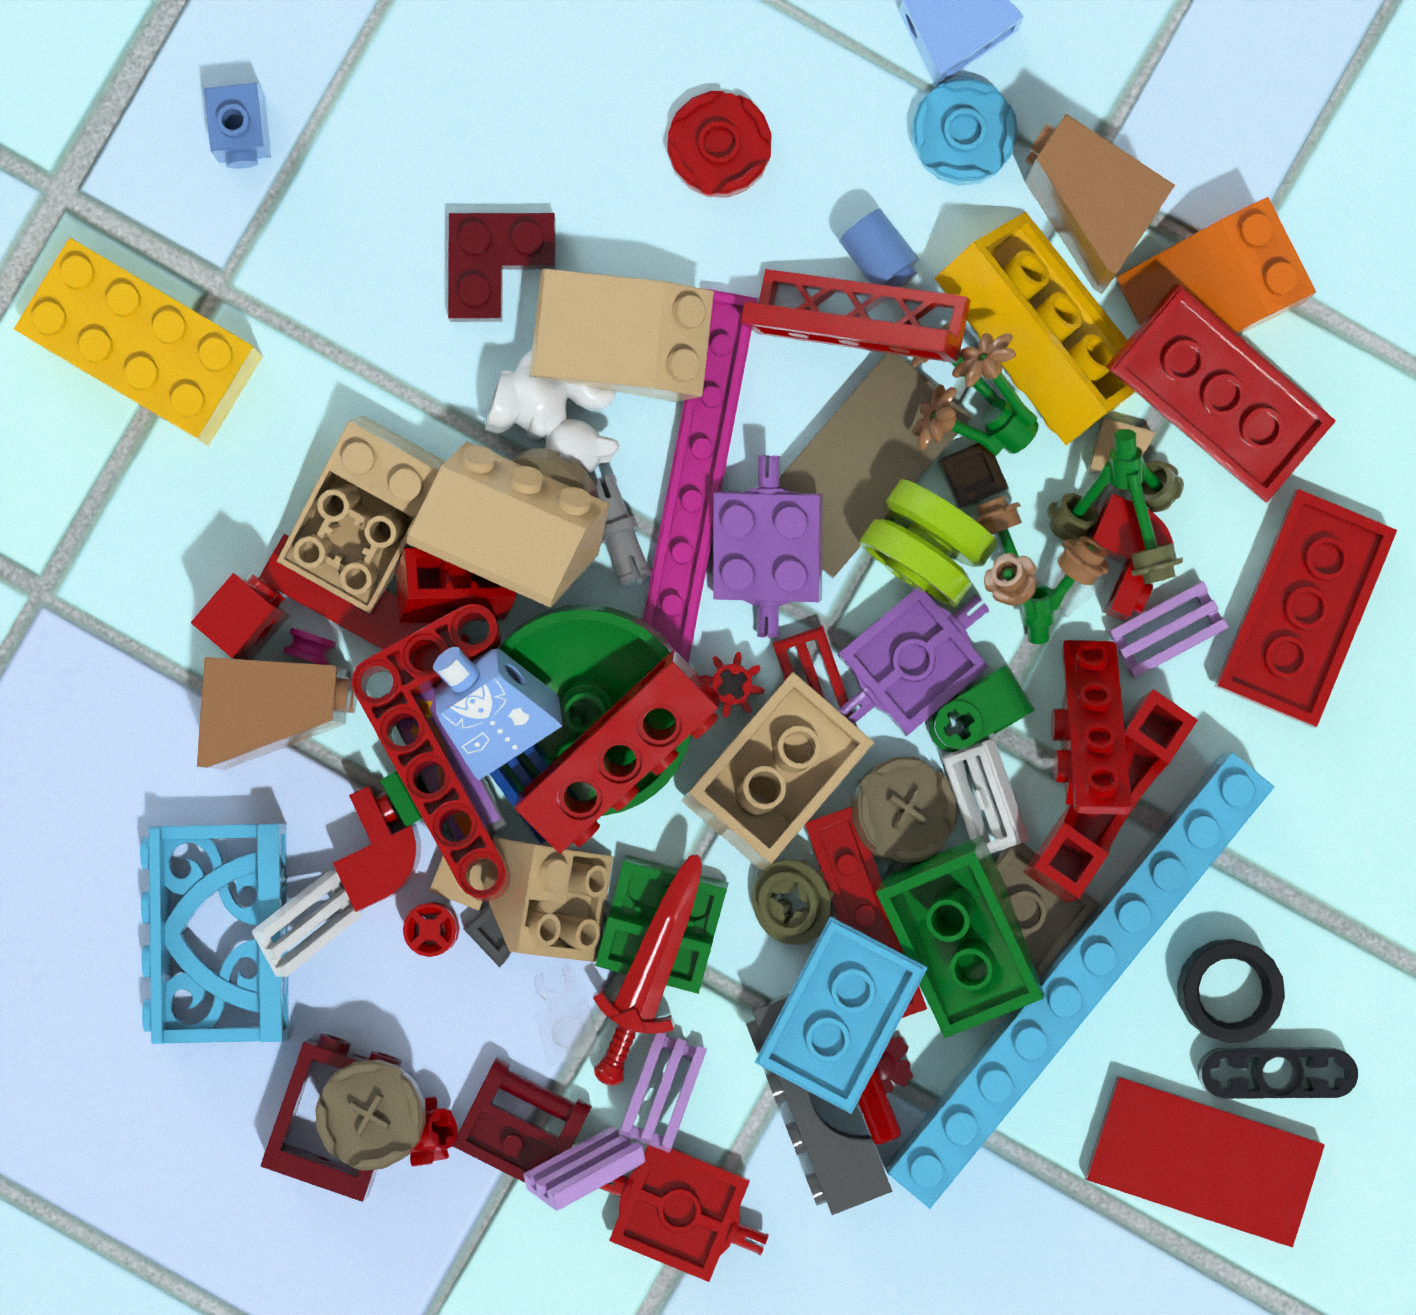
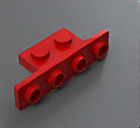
[1051,640,1132,815]

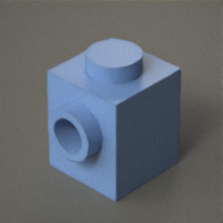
[204,82,271,169]

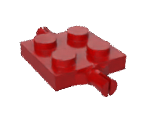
[599,1145,769,1282]

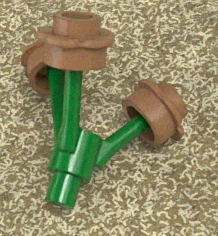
[974,495,1109,644]

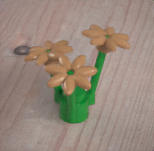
[911,319,1039,456]

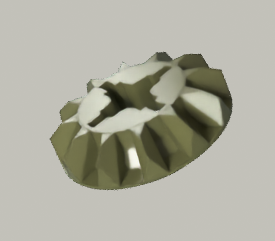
[752,858,834,945]

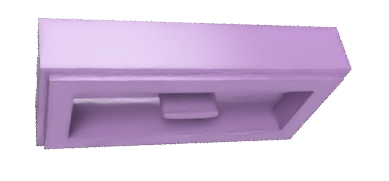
[1107,581,1229,679]
[619,1033,707,1153]
[523,1126,646,1211]

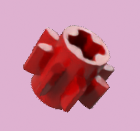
[701,652,765,719]
[409,1097,458,1167]

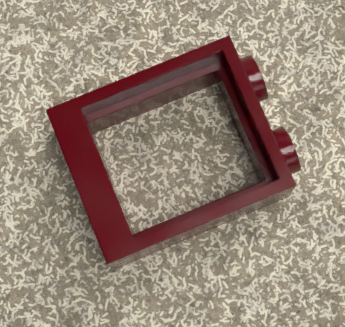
[260,1033,411,1202]

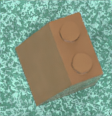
[1024,114,1175,294]
[196,657,357,770]

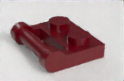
[452,1057,593,1183]

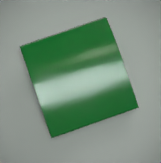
[595,855,729,994]

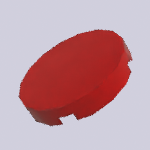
[667,91,772,198]

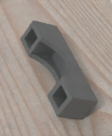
[746,993,893,1216]

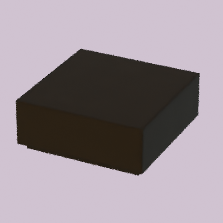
[938,443,1009,509]

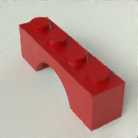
[1023,689,1198,903]

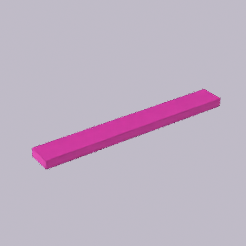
[642,289,758,664]

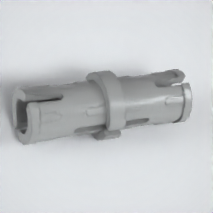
[592,474,652,586]

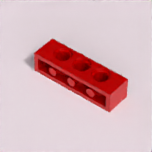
[514,649,719,854]

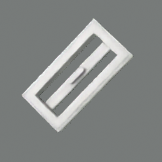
[942,739,1030,853]
[251,871,362,977]

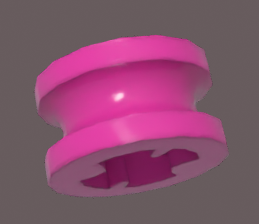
[283,627,337,665]

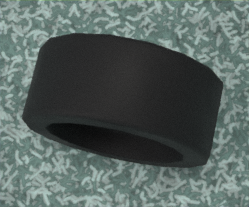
[1177,939,1285,1043]

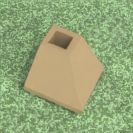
[483,837,614,962]

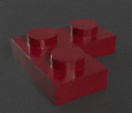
[448,213,556,322]

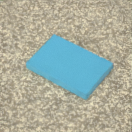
[754,916,928,1114]

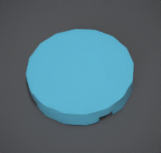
[911,78,1018,186]

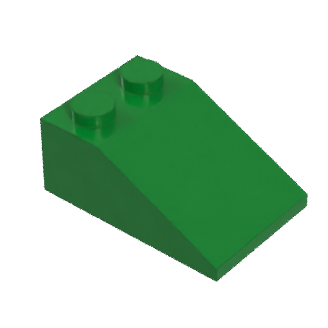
[876,836,1045,1038]

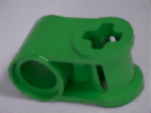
[928,665,1035,752]

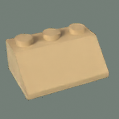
[406,441,610,608]

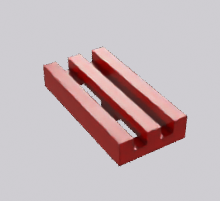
[772,626,857,727]

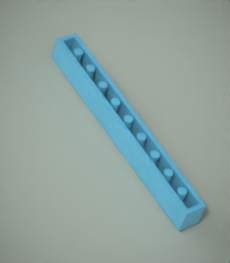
[884,752,1275,1209]

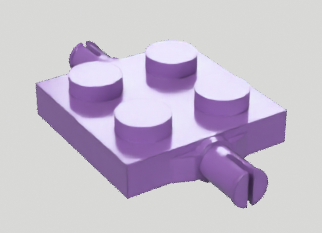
[713,454,823,638]
[837,589,989,737]

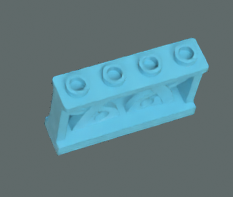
[140,824,290,1044]

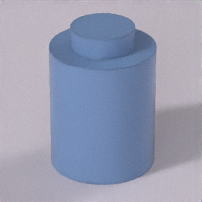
[838,208,919,288]

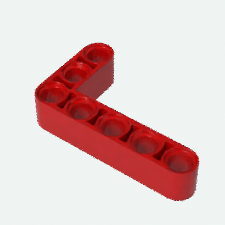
[352,604,511,902]

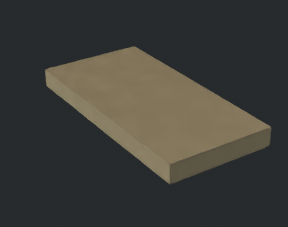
[779,353,971,579]

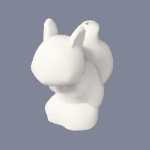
[484,350,620,474]

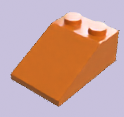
[1115,197,1317,335]

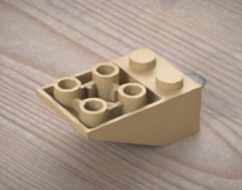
[277,416,446,614]

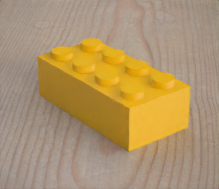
[14,237,263,447]

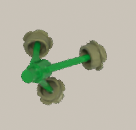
[1047,429,1184,584]

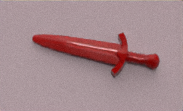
[593,854,702,1086]

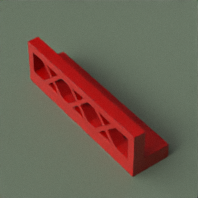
[741,269,971,363]

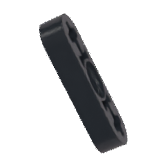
[1197,1047,1358,1099]

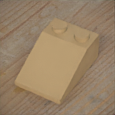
[529,269,714,402]
[681,672,875,871]

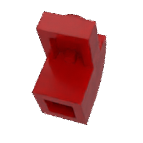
[1091,493,1175,621]
[333,786,421,912]

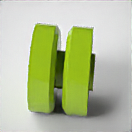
[858,478,998,607]

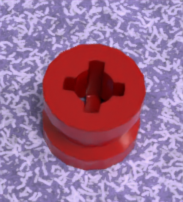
[403,902,460,957]

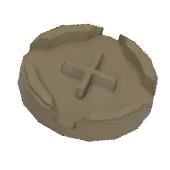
[851,757,957,864]
[315,1060,426,1171]

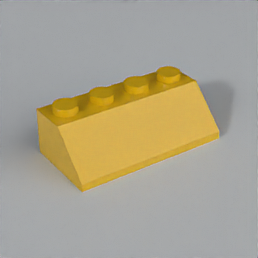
[934,211,1135,446]

